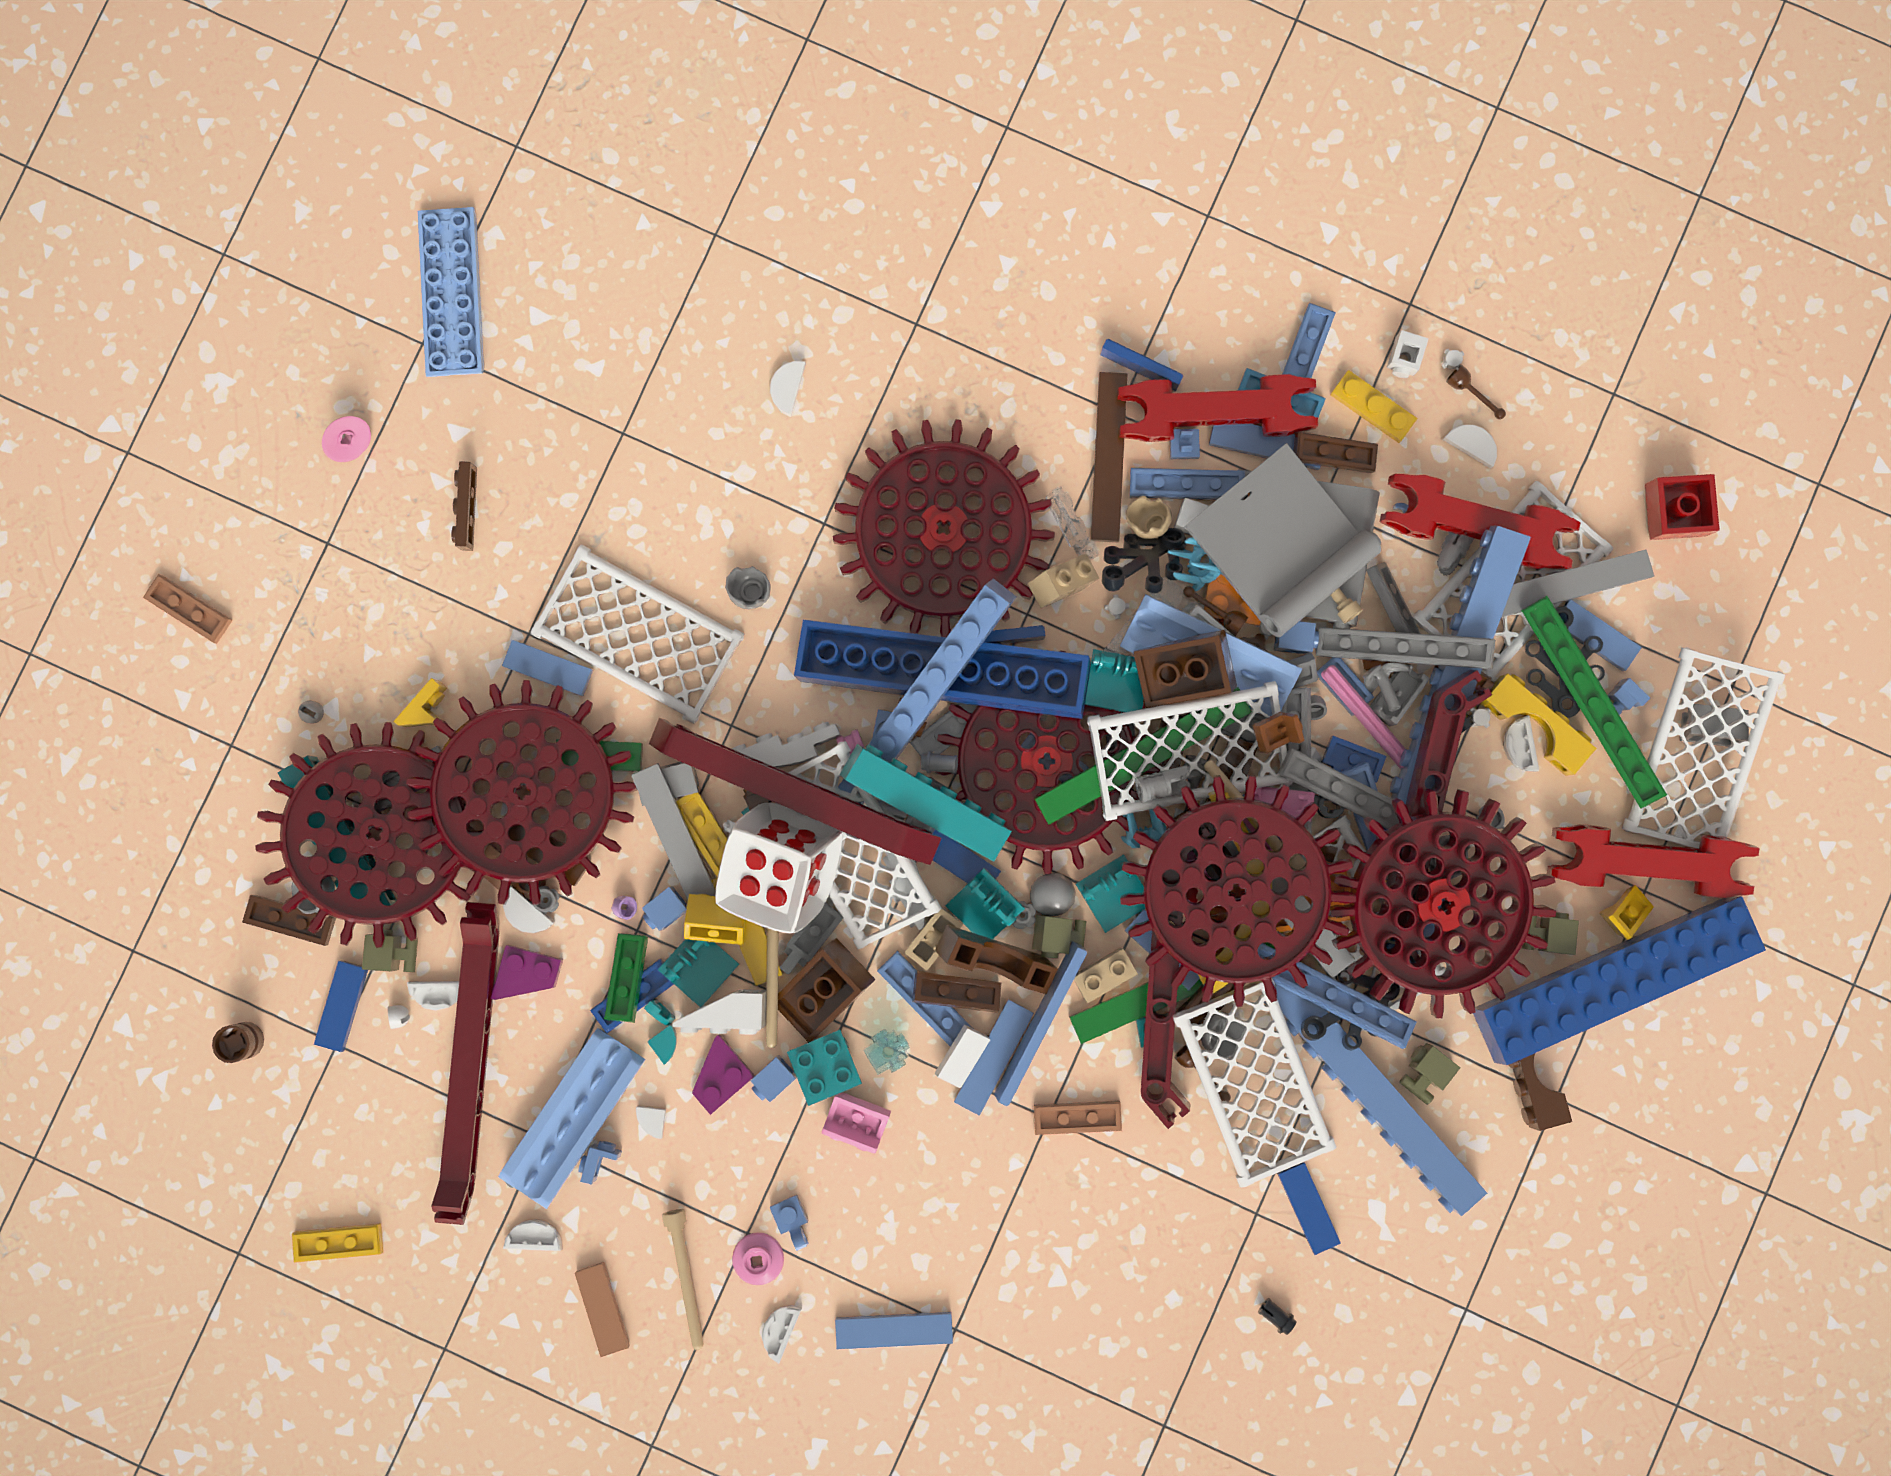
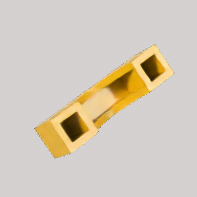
[1481,673,1597,776]

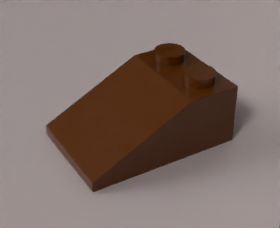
[1134,630,1237,708]
[778,938,876,1043]

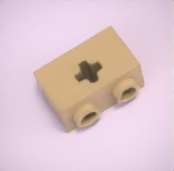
[1028,553,1099,609]
[904,907,963,971]
[1074,947,1138,1003]

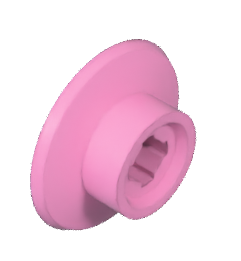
[322,416,371,462]
[732,1233,784,1285]

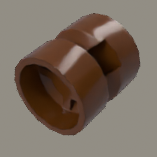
[212,1022,264,1063]

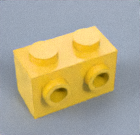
[684,894,746,945]

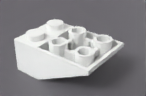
[673,989,766,1035]

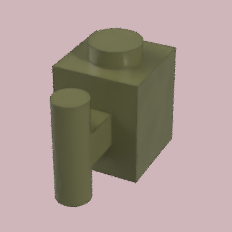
[1522,912,1579,955]
[1032,915,1087,959]
[362,929,418,972]
[1399,1043,1461,1105]

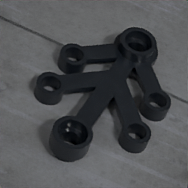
[1101,528,1187,593]
[1524,607,1605,718]
[1301,967,1400,1051]

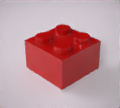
[1645,474,1720,540]

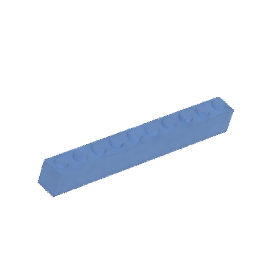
[1390,526,1531,804]
[838,579,1017,804]
[1262,984,1488,1217]

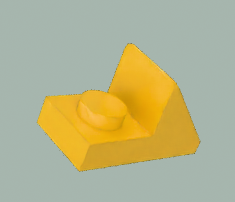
[393,678,447,727]
[1599,885,1654,940]

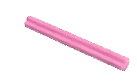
[1321,665,1405,769]

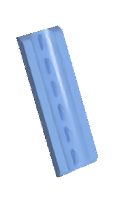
[417,207,484,377]
[1120,594,1302,716]
[498,1028,646,1209]

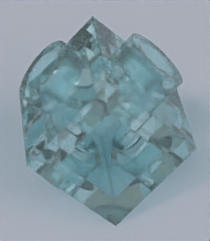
[863,1029,910,1075]

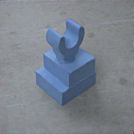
[1608,678,1650,715]

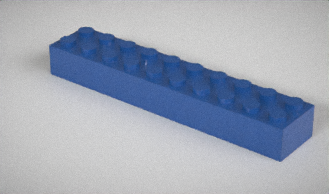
[794,620,1091,719]
[1473,896,1766,1065]

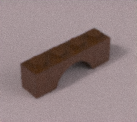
[935,924,1058,995]
[1509,1053,1573,1131]

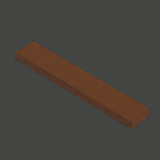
[1090,372,1128,543]

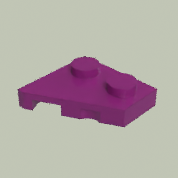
[491,945,563,1000]
[692,1034,755,1115]

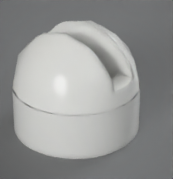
[387,1005,410,1029]

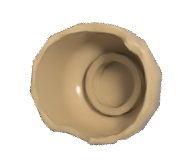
[1126,496,1172,539]

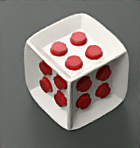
[715,803,843,933]

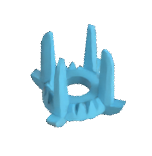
[1168,537,1223,592]
[1121,809,1166,848]

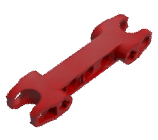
[1117,374,1318,442]
[1379,474,1581,570]
[1547,824,1760,898]

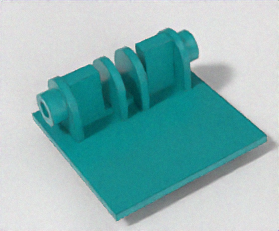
[1085,649,1144,712]
[1075,854,1146,933]
[945,868,1025,939]
[658,939,739,1008]
[787,1030,862,1106]

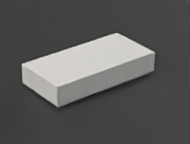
[935,1024,990,1088]

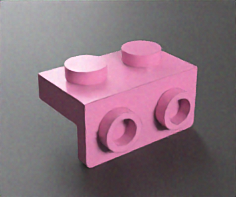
[822,1092,891,1153]

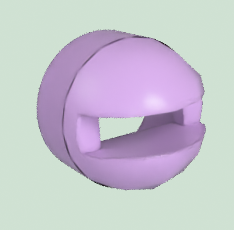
[611,895,637,920]

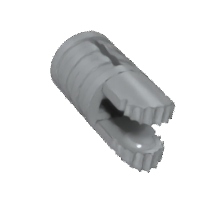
[1437,532,1474,576]
[1135,766,1191,803]

